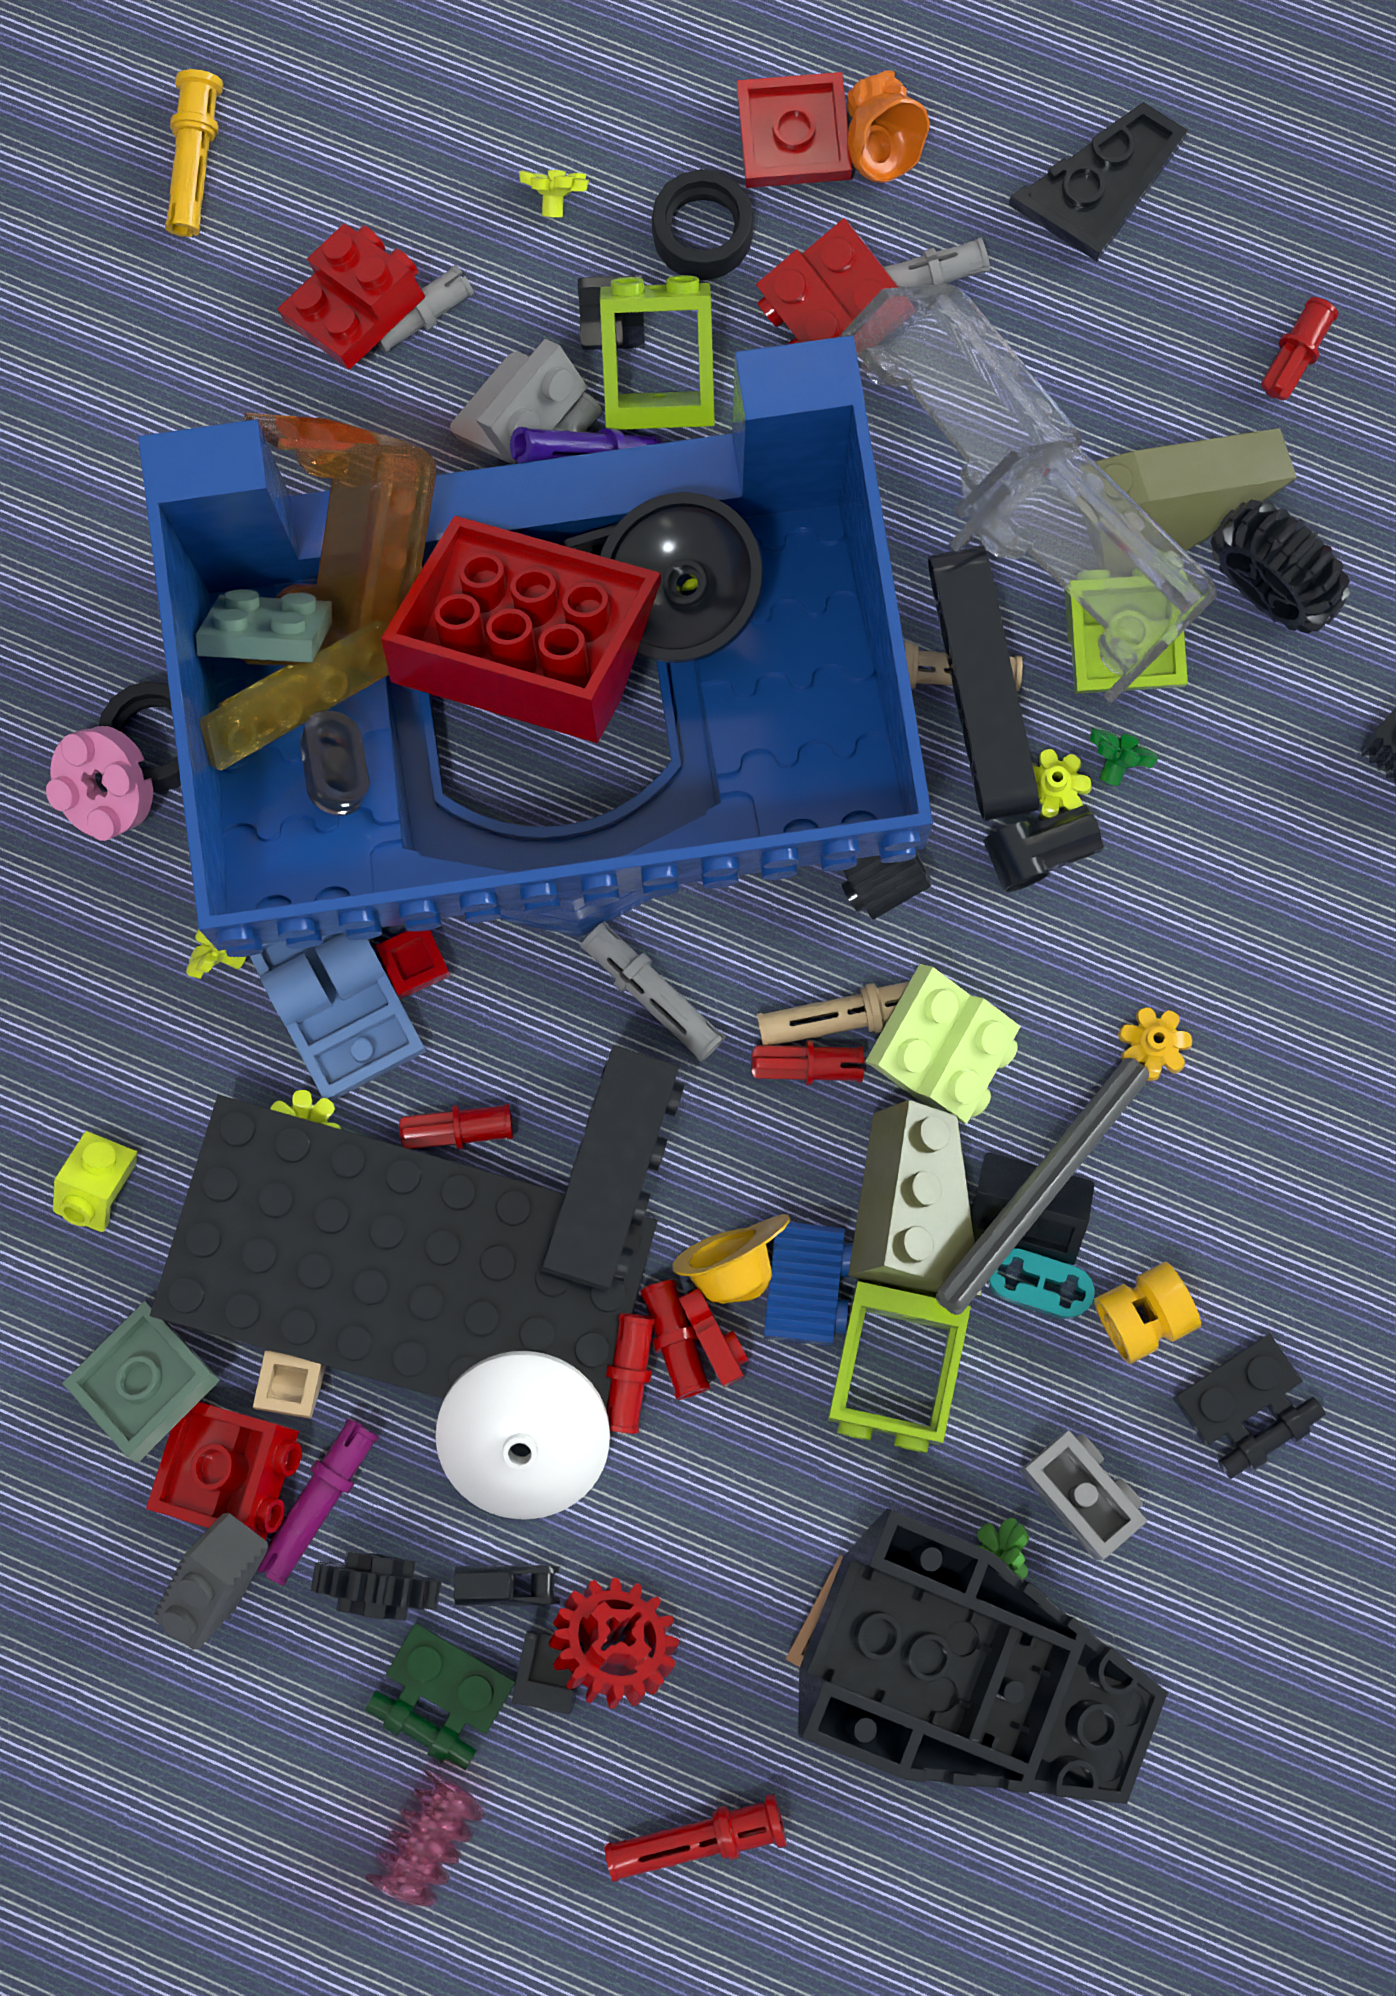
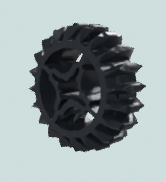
[1210,499,1351,634]

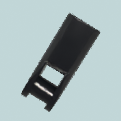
[454,1565,560,1606]

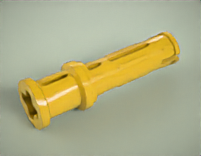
[165,69,223,237]

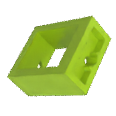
[600,275,715,430]
[827,1281,971,1453]

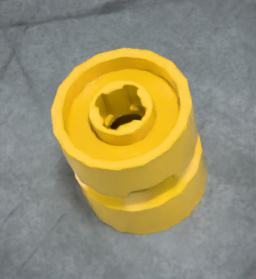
[1094,1262,1201,1364]

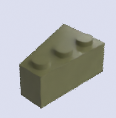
[848,1100,982,1298]

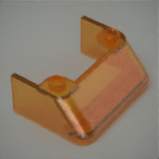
[242,413,436,668]

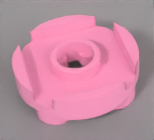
[46,726,153,841]

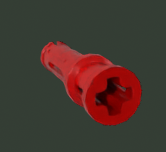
[604,1793,787,1882]

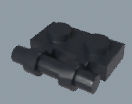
[1173,1333,1326,1479]

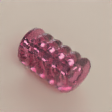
[364,1770,485,1907]

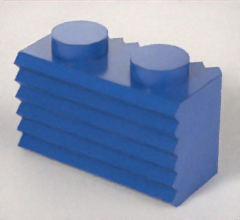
[763,1222,853,1346]

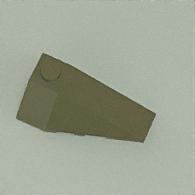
[1073,428,1297,578]

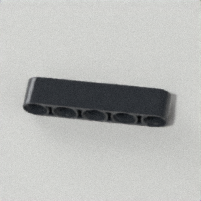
[928,545,1039,821]

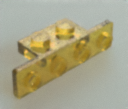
[200,619,389,770]

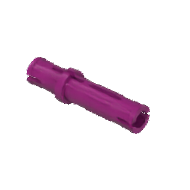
[257,1417,380,1586]

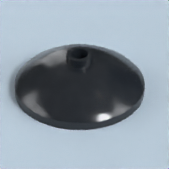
[600,492,765,663]

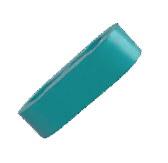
[987,1248,1095,1320]

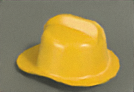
[672,1214,790,1304]

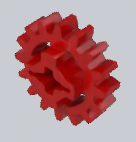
[549,1578,679,1709]

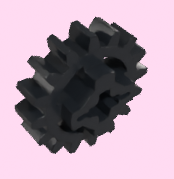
[310,1551,441,1621]

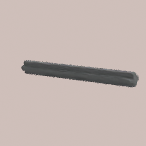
[936,1057,1149,1315]

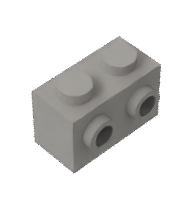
[1019,1430,1148,1560]

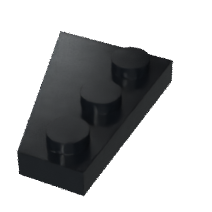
[1009,102,1188,262]

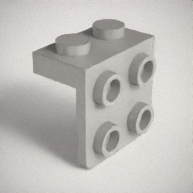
[450,339,588,464]

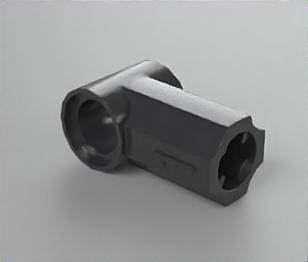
[983,805,1104,893]

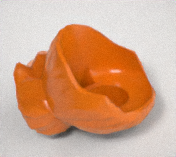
[847,70,930,183]

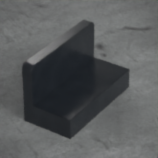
[970,1153,1095,1265]

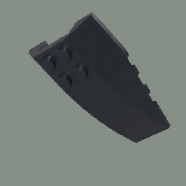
[798,1508,1168,1804]

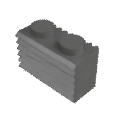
[153,1513,268,1650]

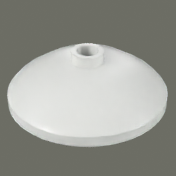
[436,1351,610,1519]

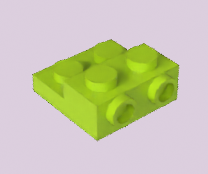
[1064,567,1188,694]

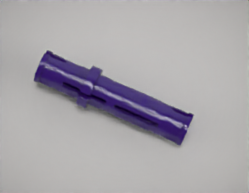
[510,427,661,463]

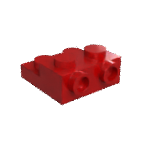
[756,218,912,351]
[277,223,425,370]
[146,1402,302,1540]

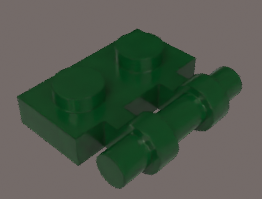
[365,1623,516,1771]

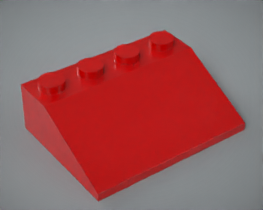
[381,515,661,743]

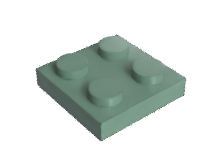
[196,589,332,663]
[62,1301,220,1464]

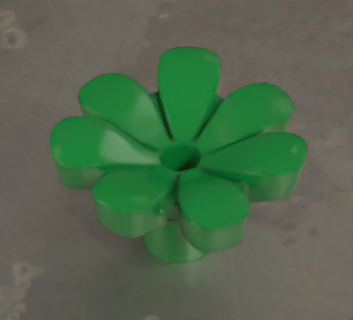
[1089,728,1159,786]

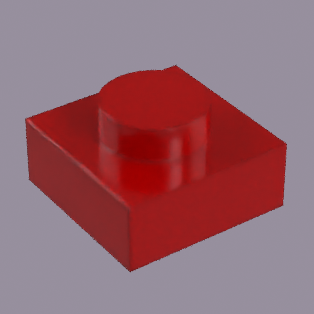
[375,930,451,999]

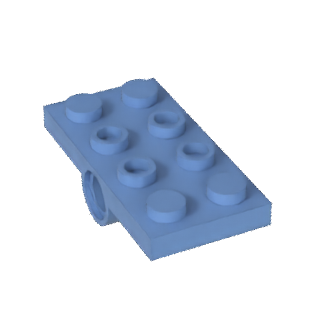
[250,933,427,1101]

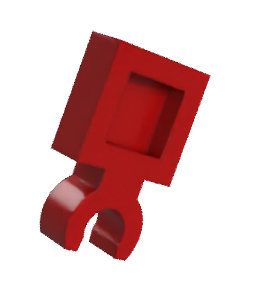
[678,1288,749,1388]

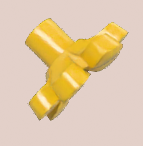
[1118,1007,1192,1081]

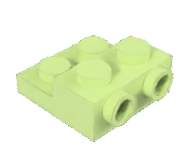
[865,964,1021,1124]

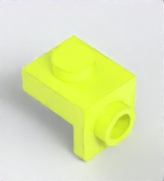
[53,1131,137,1232]

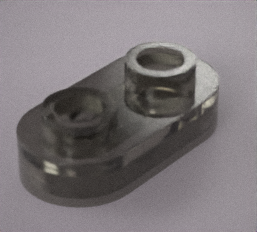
[300,710,369,816]

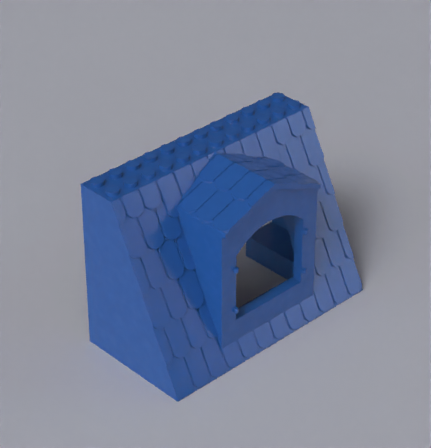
[138,335,933,957]

